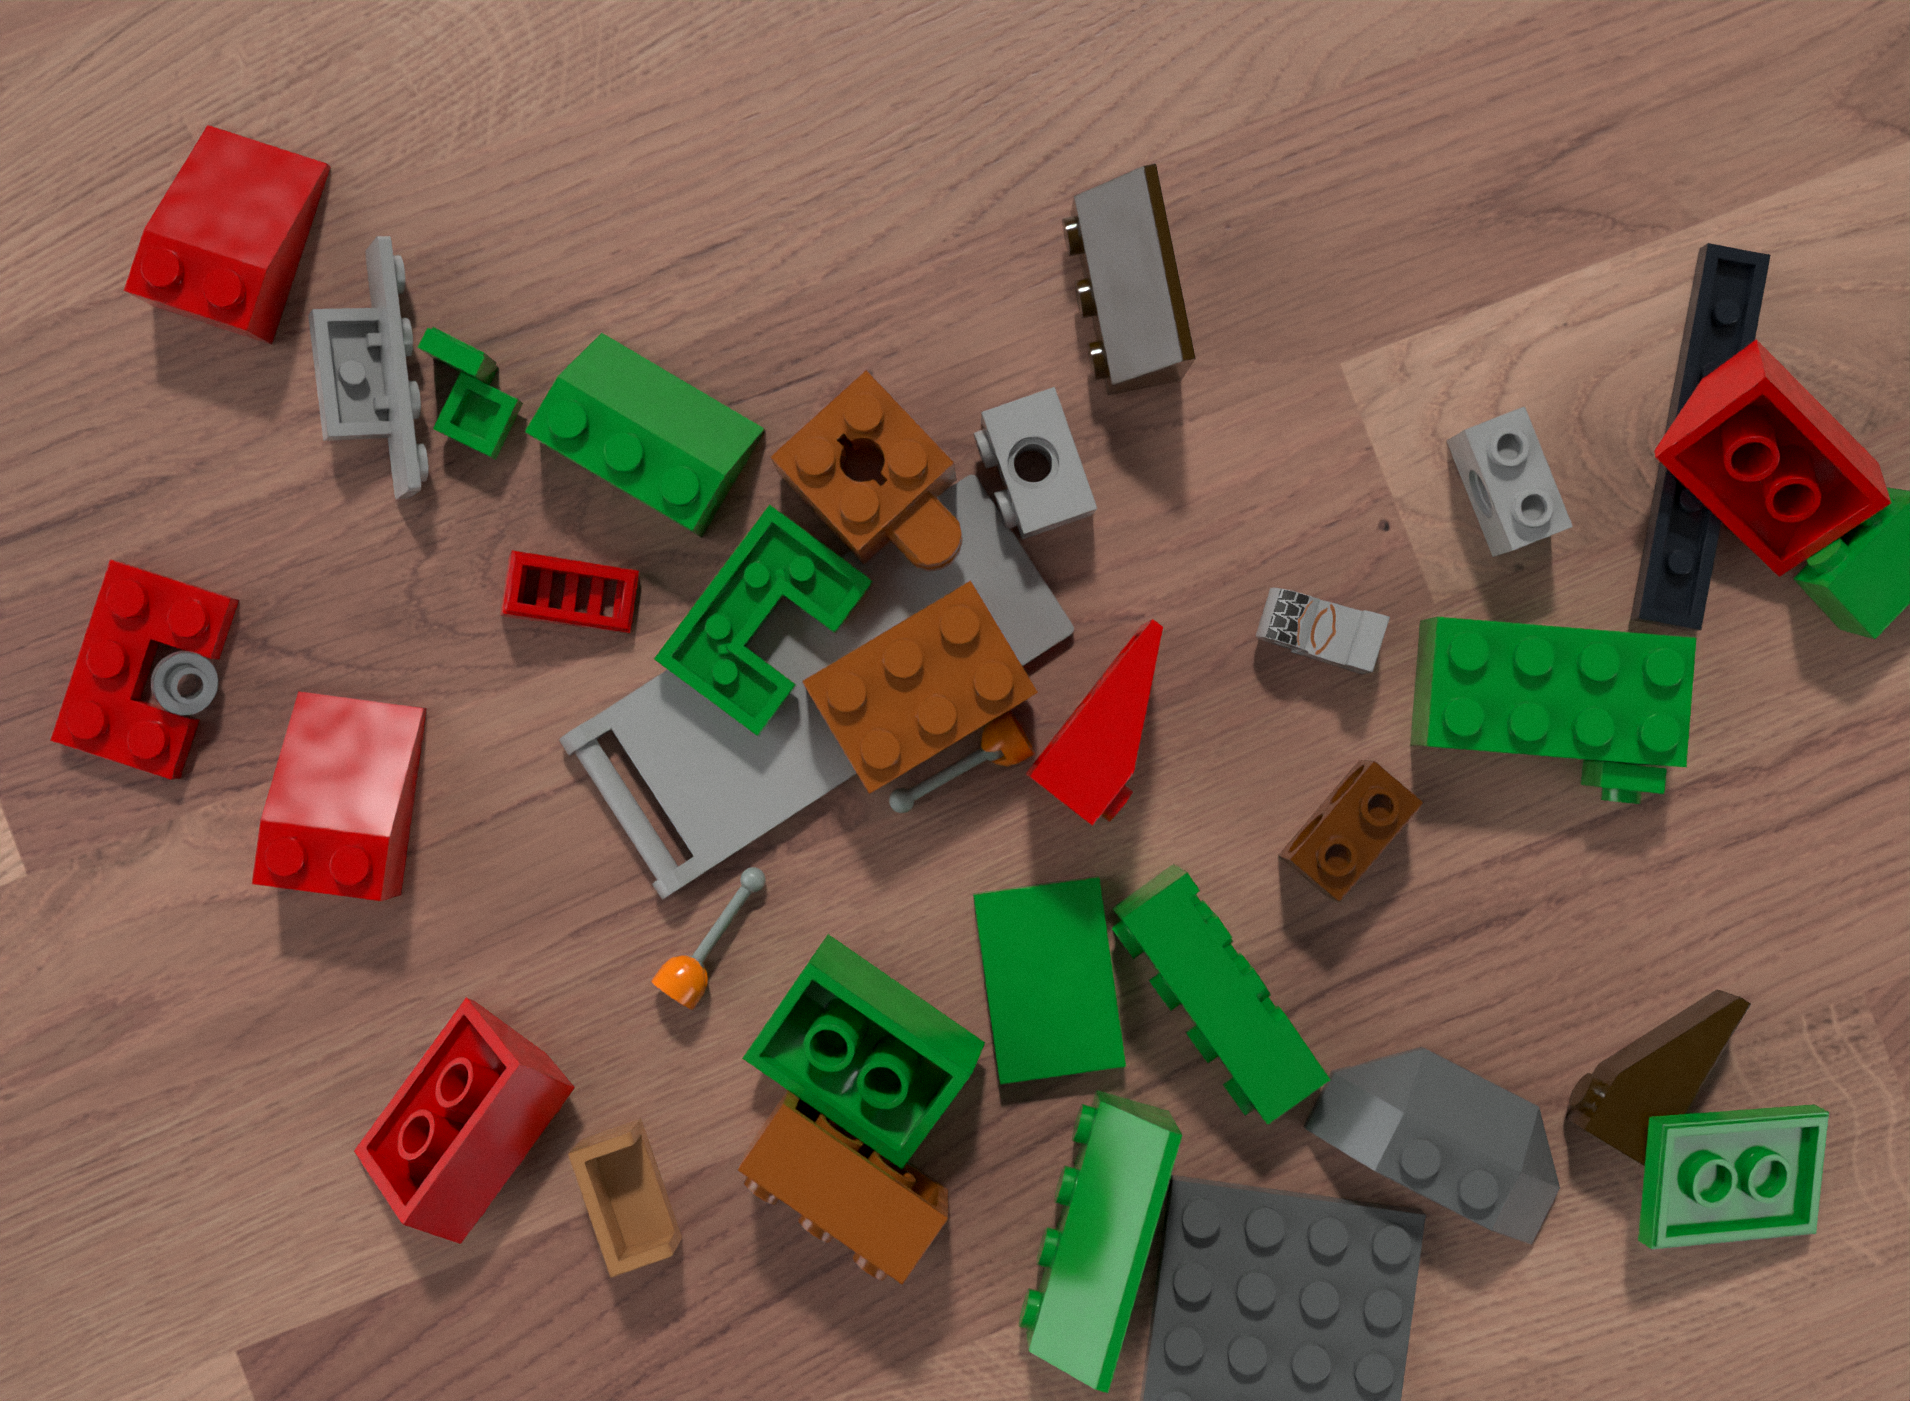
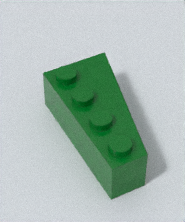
[1112,864,1331,1125]

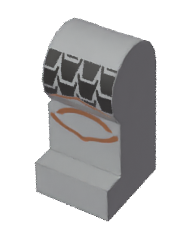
[1255,587,1390,674]

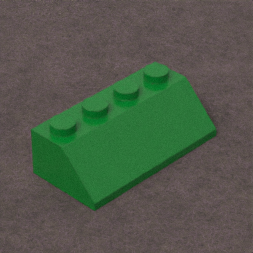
[1019,1090,1182,1393]

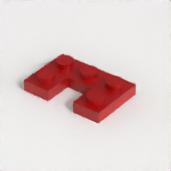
[50,559,239,780]

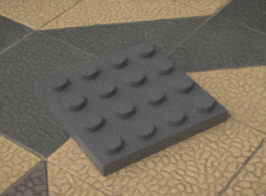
[1140,1175,1426,1401]

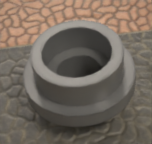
[151,651,218,715]

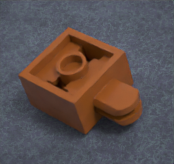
[770,370,963,572]

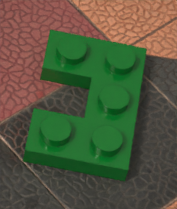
[654,504,873,736]

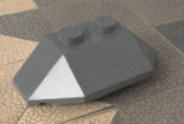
[1303,1047,1560,1245]

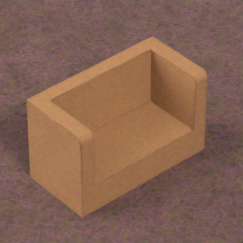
[568,1118,682,1278]

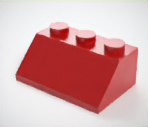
[1654,339,1891,577]
[354,997,575,1244]

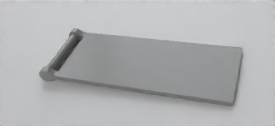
[559,475,1074,900]

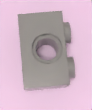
[973,387,1097,540]
[1446,406,1573,557]

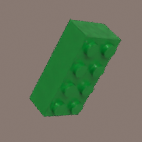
[1410,617,1697,768]

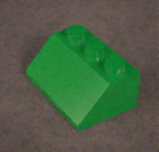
[525,333,765,538]
[742,934,985,1169]

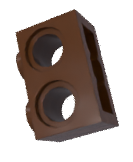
[1278,760,1424,902]

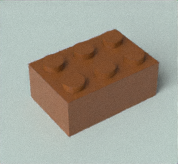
[802,580,1038,794]
[737,1090,948,1285]

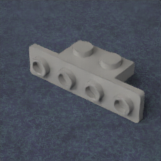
[308,236,428,500]

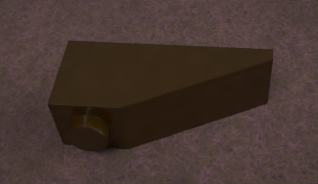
[1566,989,1751,1166]

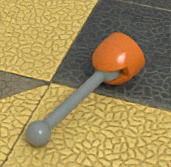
[889,710,1035,813]
[651,867,766,1010]

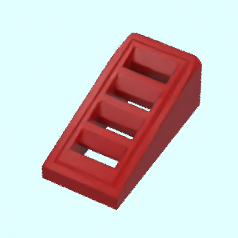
[500,550,639,634]

